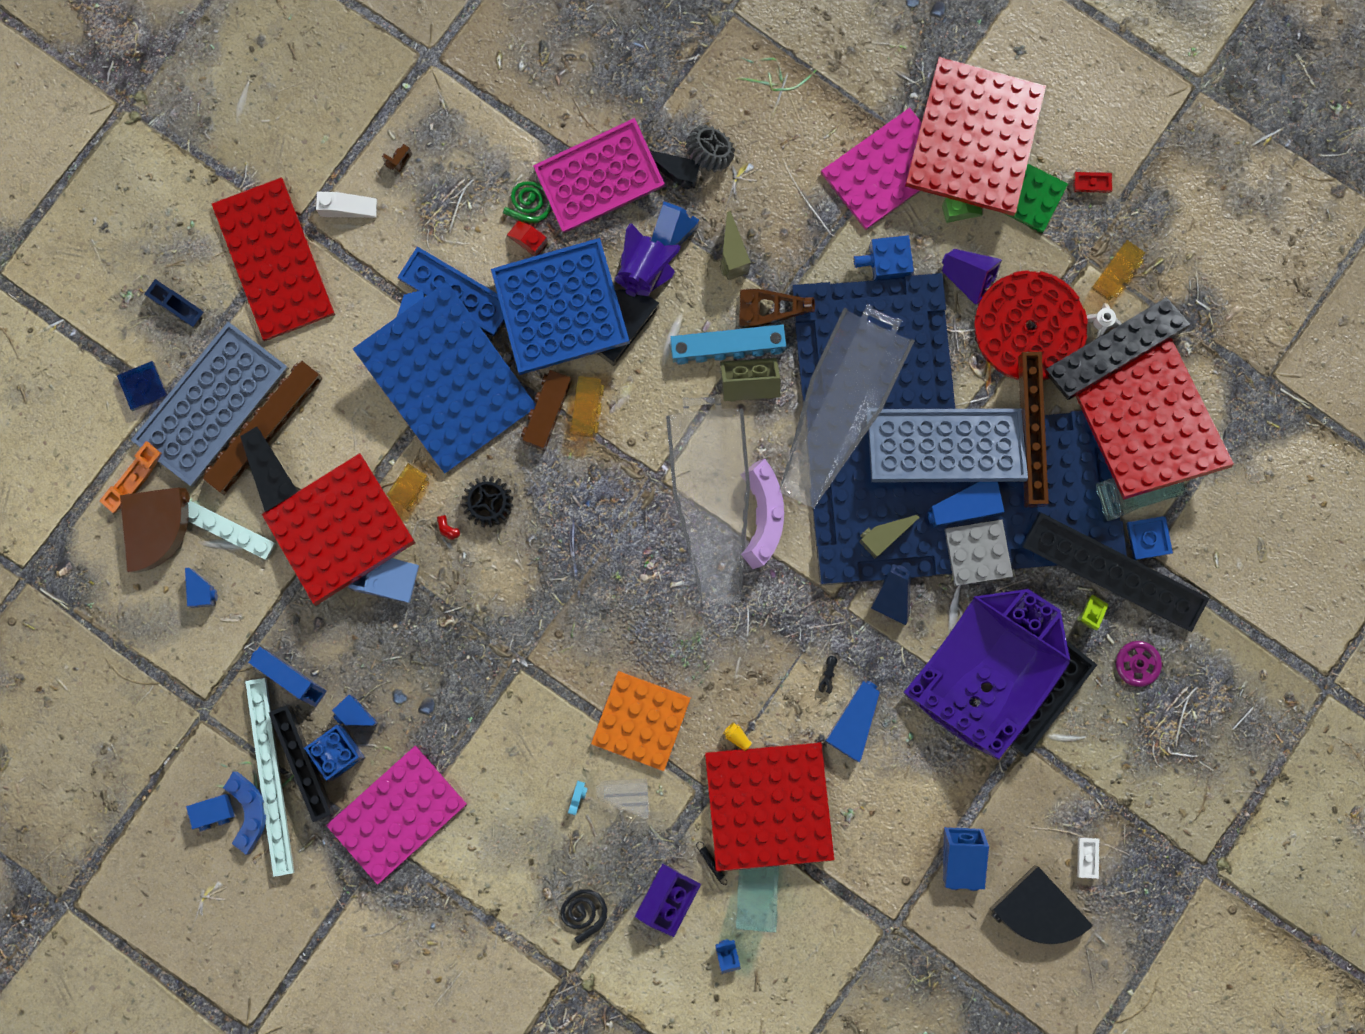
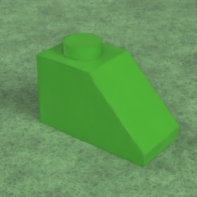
[942,198,983,223]

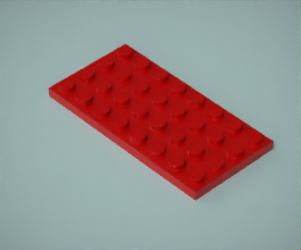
[212,177,335,342]

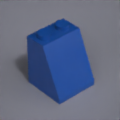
[943,827,989,891]

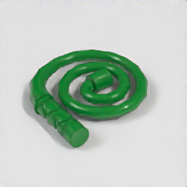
[502,181,552,224]

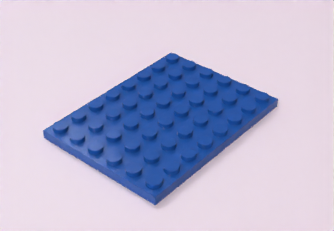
[352,281,536,474]

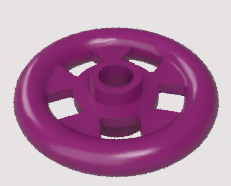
[1116,641,1162,687]

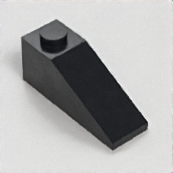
[650,150,700,189]

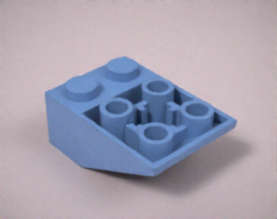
[348,558,419,603]

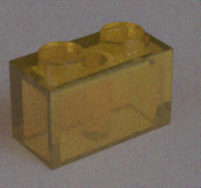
[387,463,429,510]

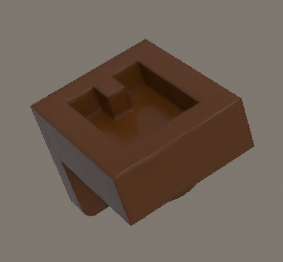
[382,144,412,172]

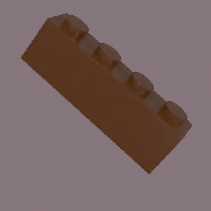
[521,370,572,451]

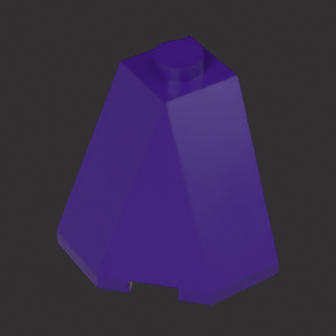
[942,249,1002,305]

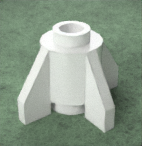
[1087,303,1122,339]

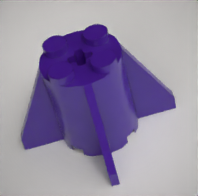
[615,223,681,297]

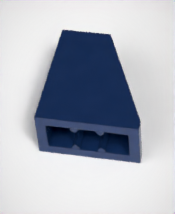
[871,564,911,625]

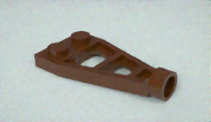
[739,289,815,328]

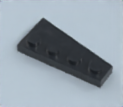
[240,426,298,512]

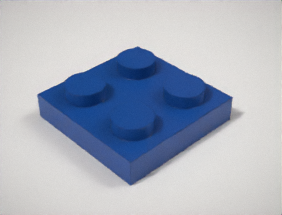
[1126,516,1173,560]

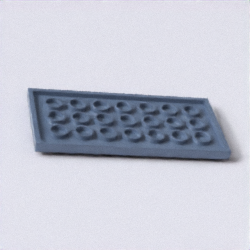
[131,322,289,487]
[868,409,1028,482]

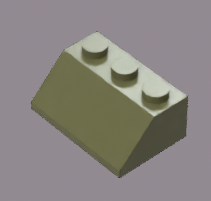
[720,358,781,402]

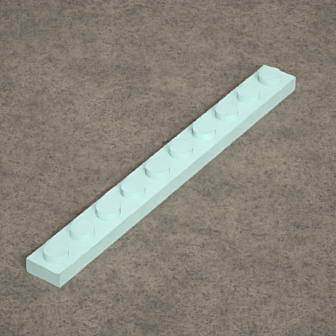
[245,678,295,877]

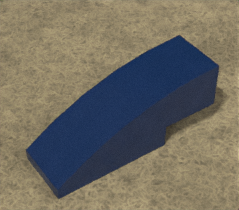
[144,279,204,327]

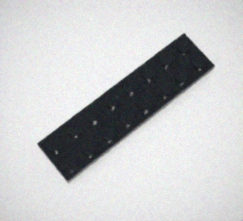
[1045,297,1190,400]

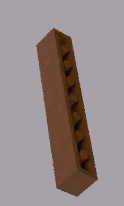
[1018,352,1049,508]
[202,360,323,495]

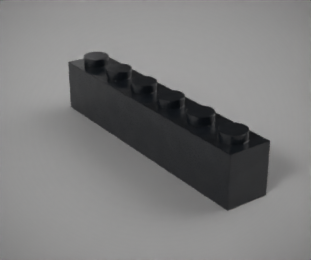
[268,705,335,822]

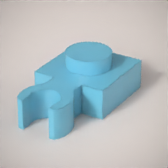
[568,781,588,815]

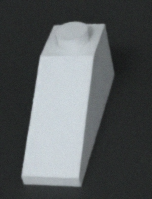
[316,192,377,218]

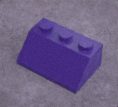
[635,863,701,937]

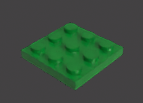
[1003,164,1068,234]

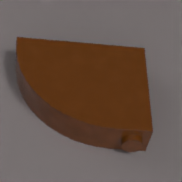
[120,487,190,573]

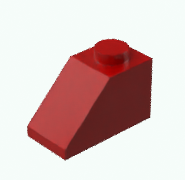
[507,221,548,256]

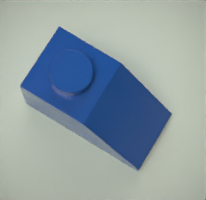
[185,567,218,608]
[332,694,378,726]

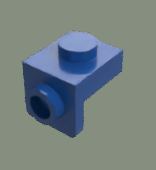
[715,940,741,974]

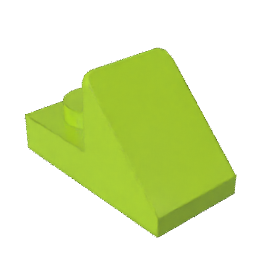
[1076,594,1109,631]

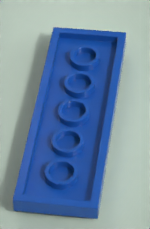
[397,246,504,336]

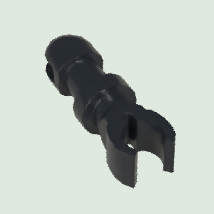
[819,655,837,694]

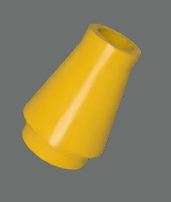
[723,722,752,751]

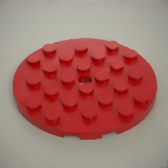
[974,270,1088,381]

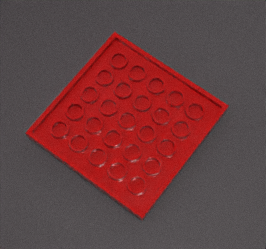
[262,453,416,606]
[705,742,835,872]

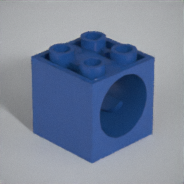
[304,725,365,781]

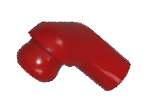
[437,515,460,540]

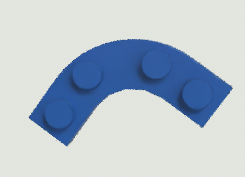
[223,771,266,855]

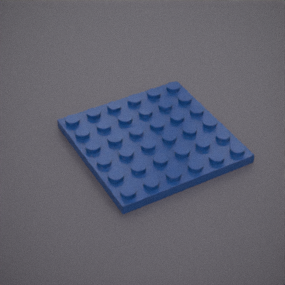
[491,238,630,375]

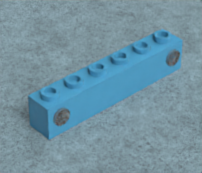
[670,324,786,365]

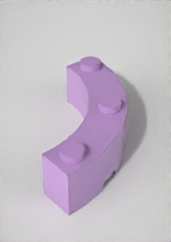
[741,459,784,569]

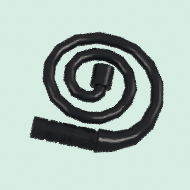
[560,889,608,945]

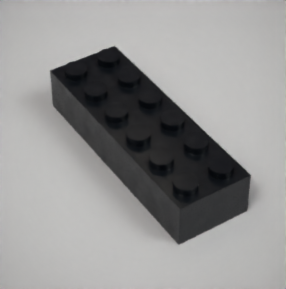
[1010,640,1097,757]

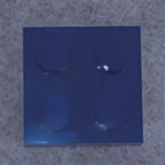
[117,361,168,411]

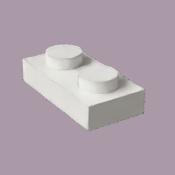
[1077,838,1099,879]

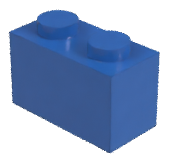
[186,794,235,832]

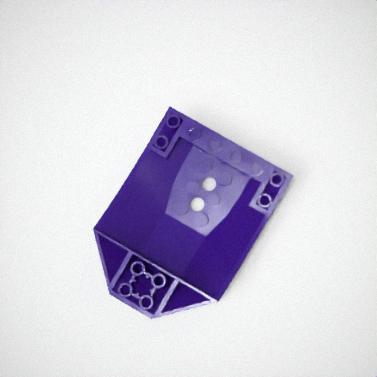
[904,589,1070,760]

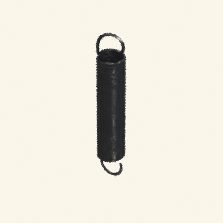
[696,841,727,885]

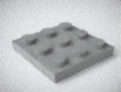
[944,520,1013,586]

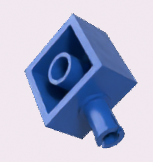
[853,235,914,280]

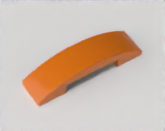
[99,441,162,513]

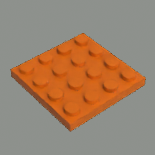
[591,671,691,771]

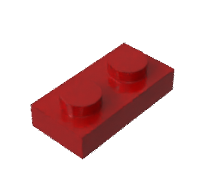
[1073,172,1112,193]

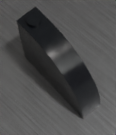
[597,289,659,366]
[989,865,1093,944]

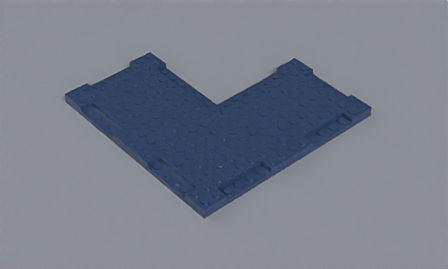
[791,273,1127,586]

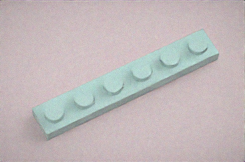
[188,501,276,560]

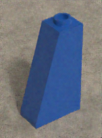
[928,482,1004,528]
[248,646,327,707]
[825,681,880,762]

